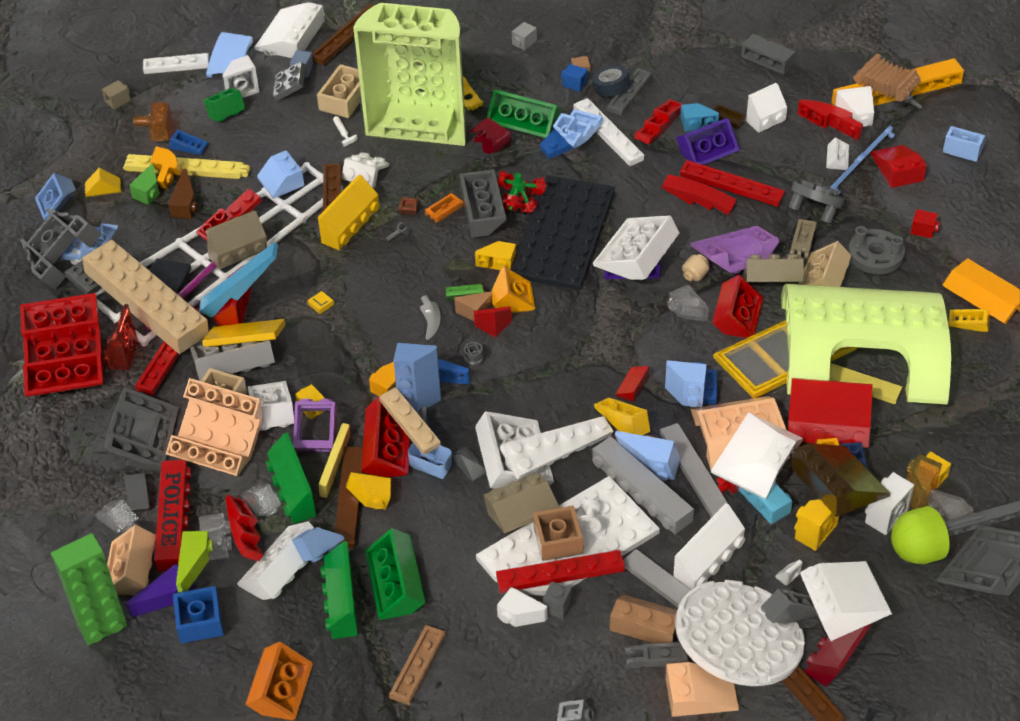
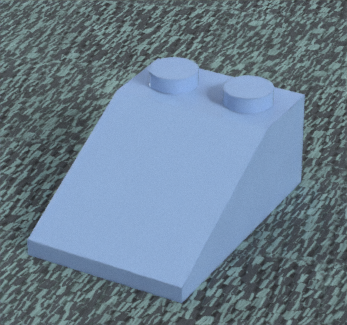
[615,431,680,481]

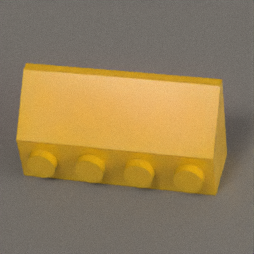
[318,174,380,250]

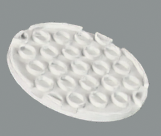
[675,580,805,686]

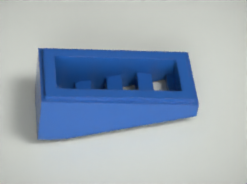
[169,129,208,155]
[438,359,470,384]

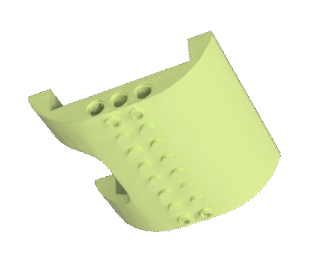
[781,284,951,404]

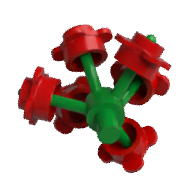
[497,171,546,213]

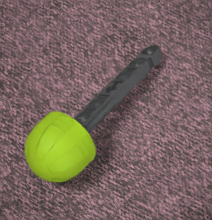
[891,501,1020,564]

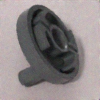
[788,180,845,223]
[848,226,905,274]

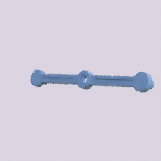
[830,125,895,194]

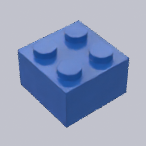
[173,586,224,643]

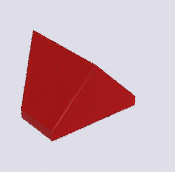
[473,306,512,338]

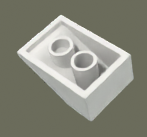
[248,381,294,430]

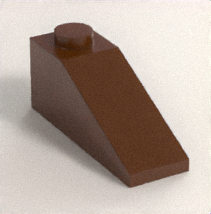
[168,168,198,219]

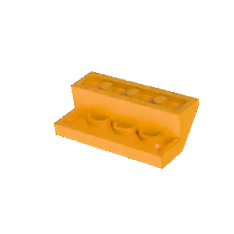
[942,258,1020,324]

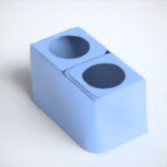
[408,443,452,479]

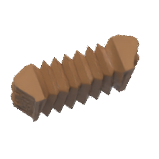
[853,54,921,101]

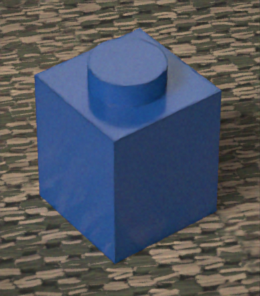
[561,64,588,92]

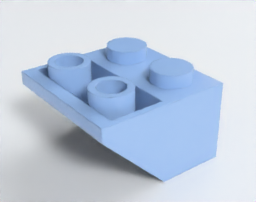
[943,126,987,162]

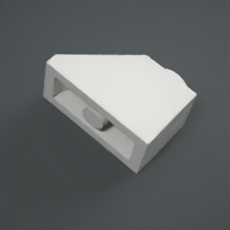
[497,587,547,627]

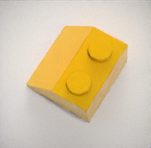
[794,499,839,551]

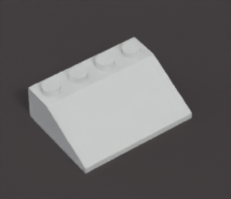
[254,3,325,58]
[593,216,679,280]
[475,411,554,489]
[800,561,892,641]

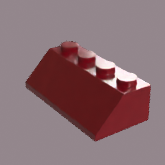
[804,623,872,687]

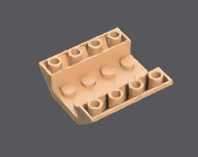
[166,378,263,476]
[691,396,790,470]

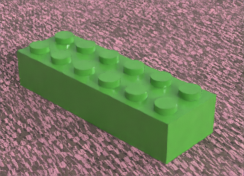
[51,533,127,645]

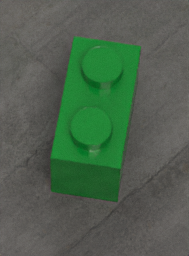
[204,87,245,122]

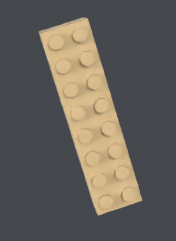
[82,239,209,354]

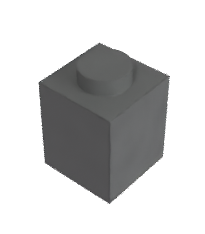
[543,582,571,619]

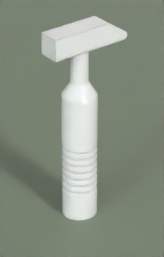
[333,116,357,147]

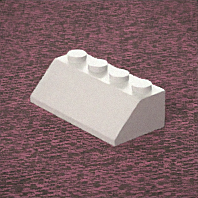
[673,503,745,589]
[237,522,314,600]

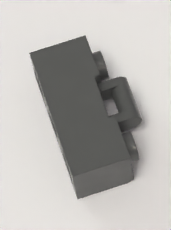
[741,34,795,75]

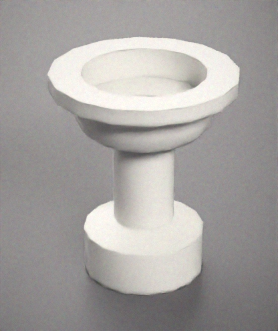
[578,499,602,534]

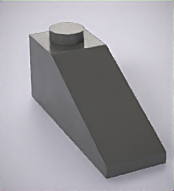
[761,588,818,625]

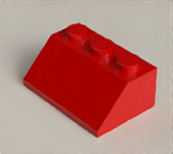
[214,265,252,326]
[712,275,763,338]

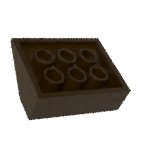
[792,443,890,517]

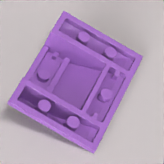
[691,226,779,274]

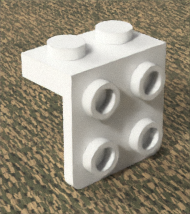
[341,153,390,188]

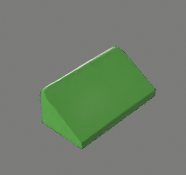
[446,284,484,301]

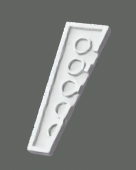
[500,416,613,480]

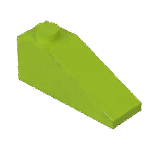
[176,531,214,593]

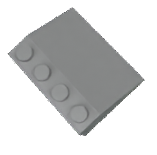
[190,339,275,381]

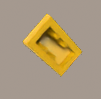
[85,168,121,197]

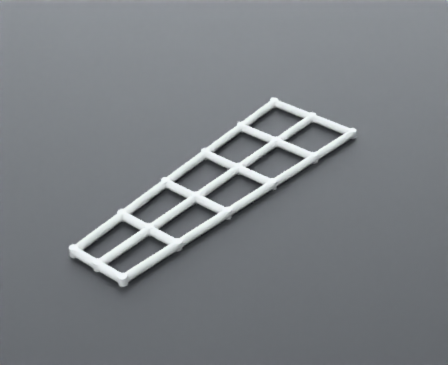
[95,162,343,347]

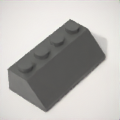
[459,169,506,238]

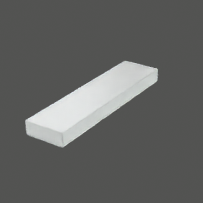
[143,53,209,74]

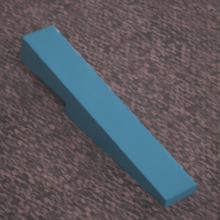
[199,243,278,318]

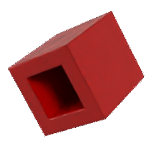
[910,209,940,239]

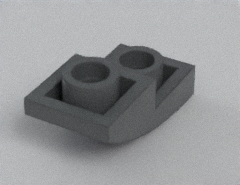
[124,473,149,513]

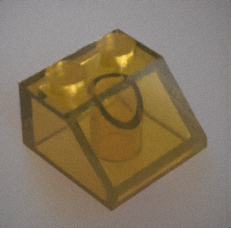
[906,454,942,510]

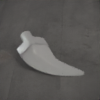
[420,295,441,340]

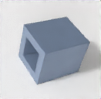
[290,50,314,77]

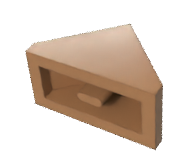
[454,291,492,321]

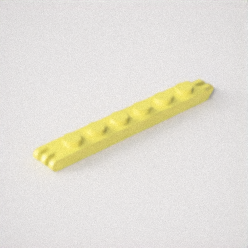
[123,154,250,179]

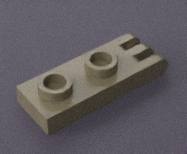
[790,219,817,259]

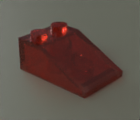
[102,304,139,370]

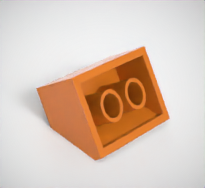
[245,641,313,720]

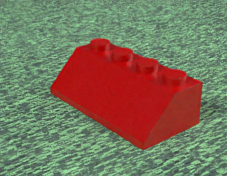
[361,397,410,478]

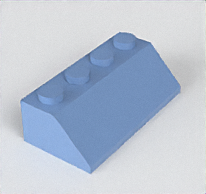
[393,343,441,413]

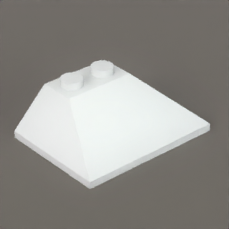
[711,412,803,500]

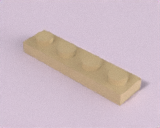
[379,387,440,455]

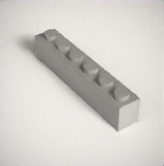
[592,436,694,534]

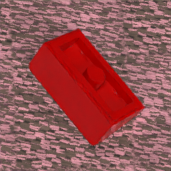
[616,366,649,402]

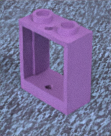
[293,399,337,452]

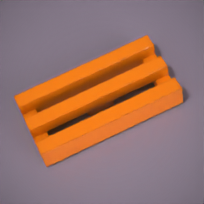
[425,193,463,223]

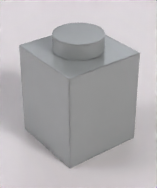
[512,22,537,51]

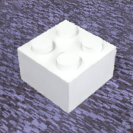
[865,472,914,535]

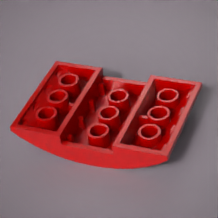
[20,293,104,397]

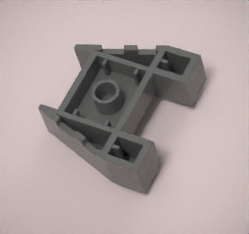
[21,209,102,290]

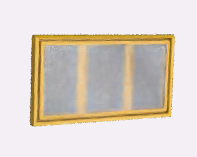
[713,320,857,398]

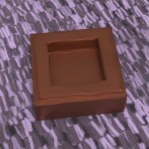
[398,197,419,215]

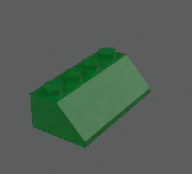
[486,89,562,138]
[265,433,316,524]
[365,528,425,620]
[321,541,358,639]

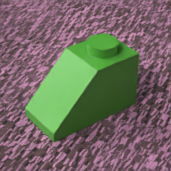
[129,165,160,205]

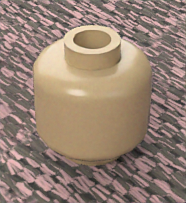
[682,254,709,282]

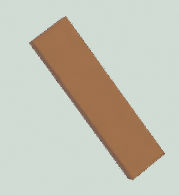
[389,625,446,705]

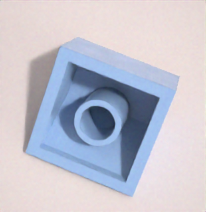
[257,151,304,199]
[665,360,706,407]

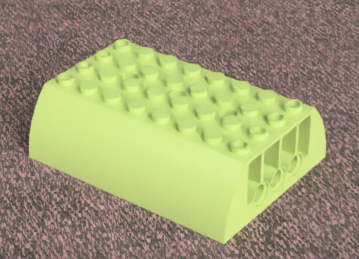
[353,3,466,146]

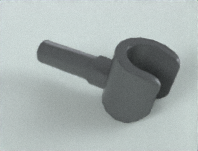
[900,93,923,110]
[386,222,411,241]

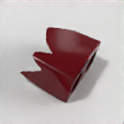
[469,117,511,154]

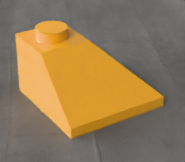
[491,267,535,313]

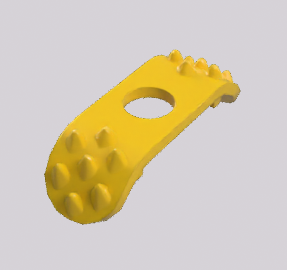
[463,77,484,111]

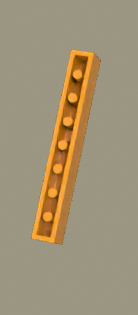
[831,58,964,106]

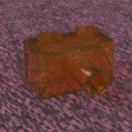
[133,102,172,141]

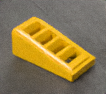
[948,309,990,332]

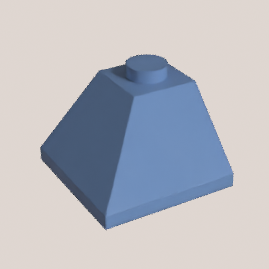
[35,173,76,220]

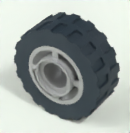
[592,65,631,97]

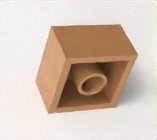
[533,505,583,561]

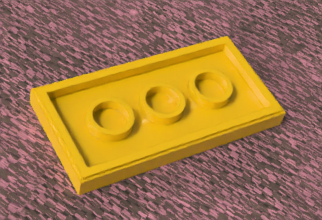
[202,319,286,347]

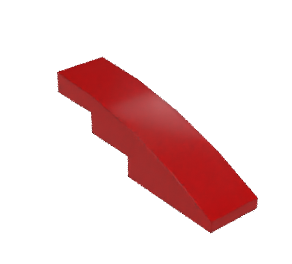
[635,99,684,144]
[661,174,736,215]
[226,495,263,562]

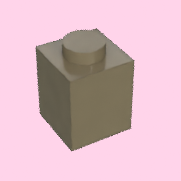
[102,80,131,109]

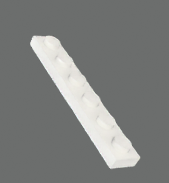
[574,98,644,166]

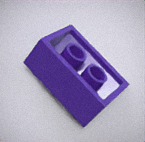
[676,118,740,165]

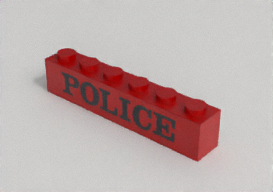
[155,460,192,572]

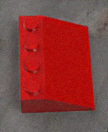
[787,378,873,448]

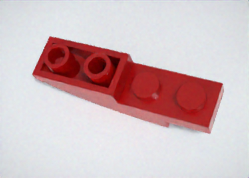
[797,100,863,140]
[196,188,262,241]

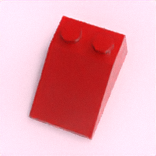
[870,145,927,188]

